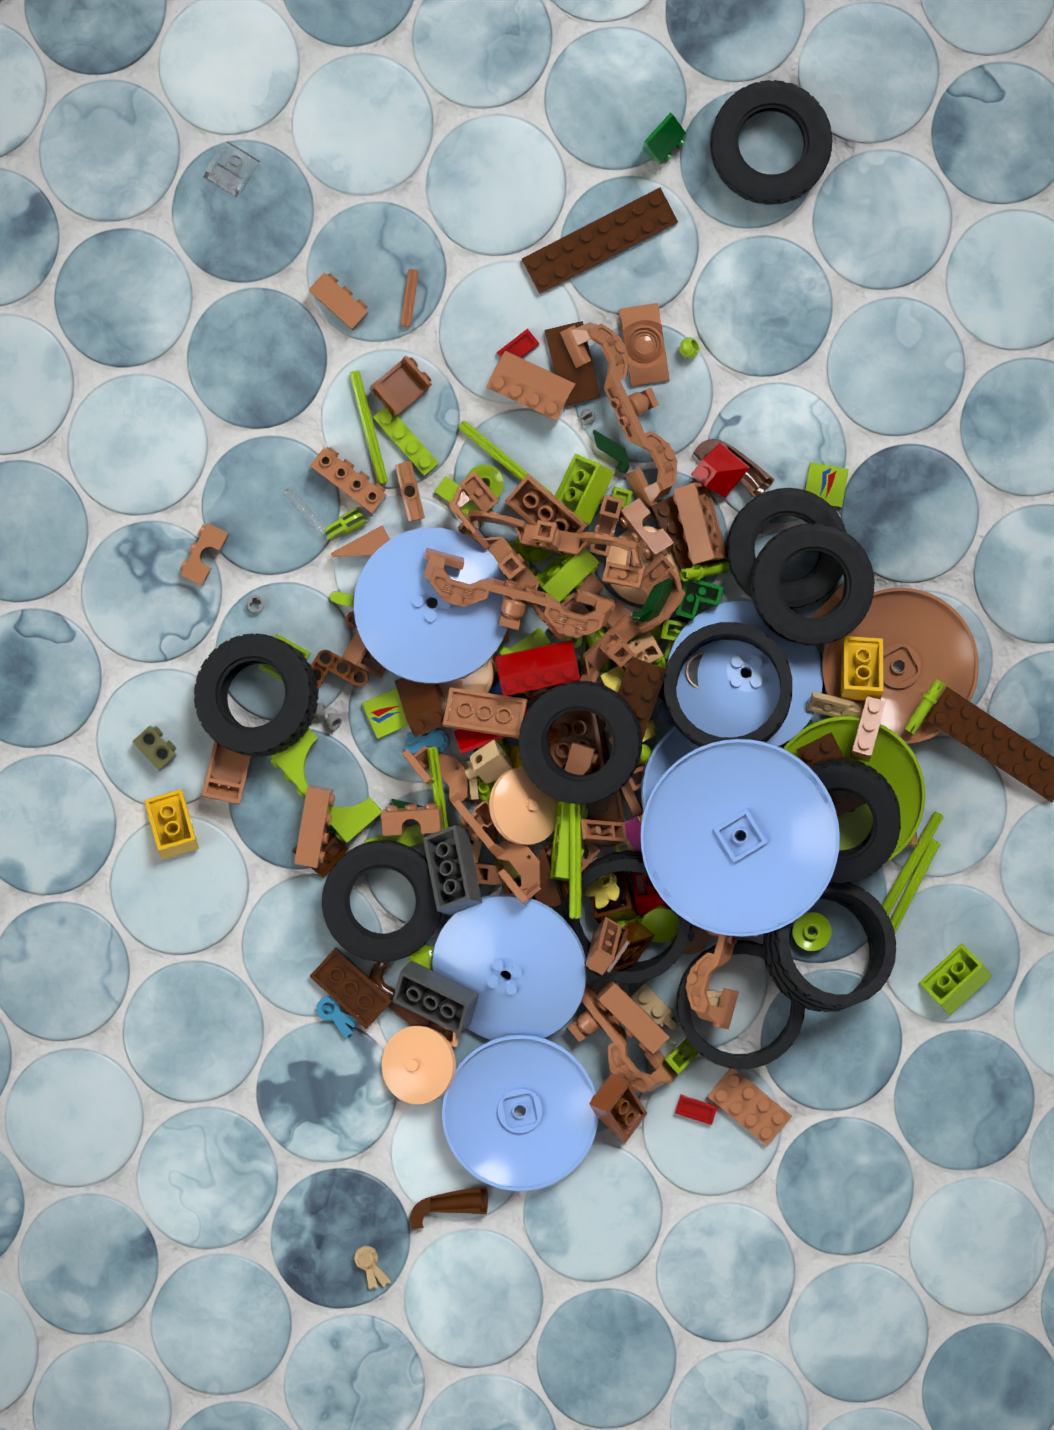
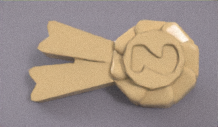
[354,1246,391,1289]

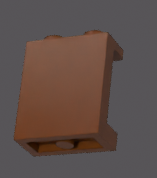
[369,355,432,418]

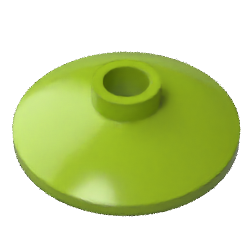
[466,464,504,498]
[792,912,831,951]

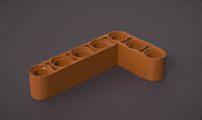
[311,650,369,690]

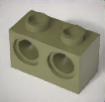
[132,725,177,770]

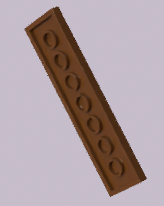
[521,187,678,294]
[925,687,1054,802]

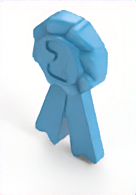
[404,729,450,754]
[316,996,357,1038]

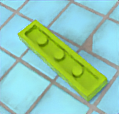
[373,407,439,476]

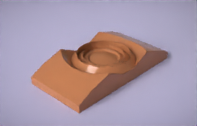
[619,303,670,386]
[202,741,252,805]

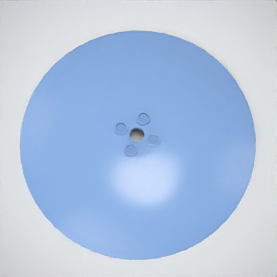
[641,739,840,936]

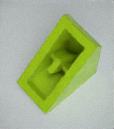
[660,620,687,641]
[664,1038,698,1074]

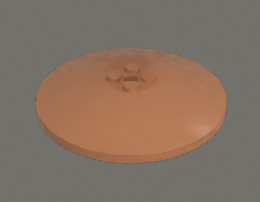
[822,588,979,744]

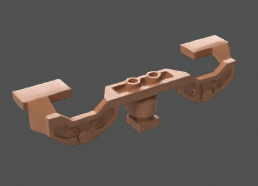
[560,322,678,508]
[449,471,590,641]
[458,510,645,589]
[424,548,615,638]
[523,553,685,702]
[402,745,541,906]
[686,837,746,1030]
[567,984,678,1093]

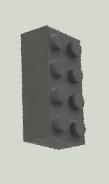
[423,825,482,915]
[392,960,479,1035]

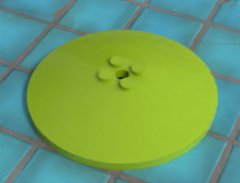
[783,716,926,861]

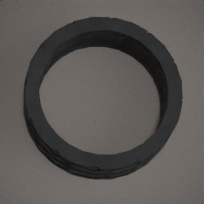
[664,622,793,747]
[564,850,692,984]
[763,881,896,1012]
[677,940,805,1070]

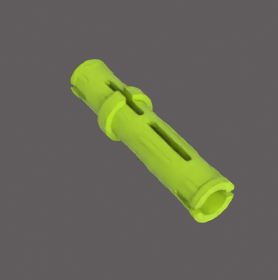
[679,560,730,581]
[904,679,946,735]

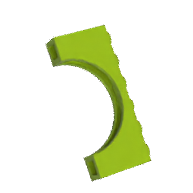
[270,727,382,843]

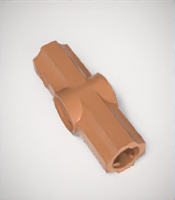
[395,461,425,522]

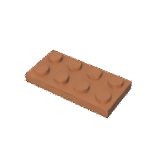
[443,687,527,738]
[707,1069,792,1146]

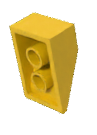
[841,636,883,701]
[144,789,199,860]

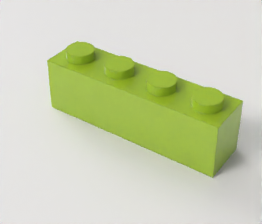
[550,801,588,882]

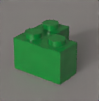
[675,579,724,620]

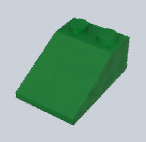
[642,112,686,165]

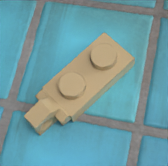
[806,691,862,717]
[631,983,678,1031]

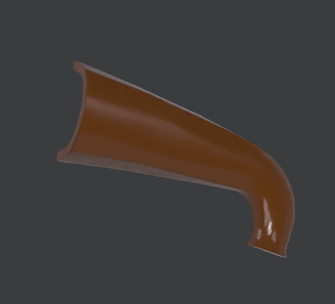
[693,439,775,498]
[369,962,430,1027]
[410,1186,488,1229]

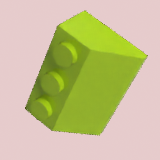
[555,454,615,525]
[538,549,600,602]
[919,943,993,1015]

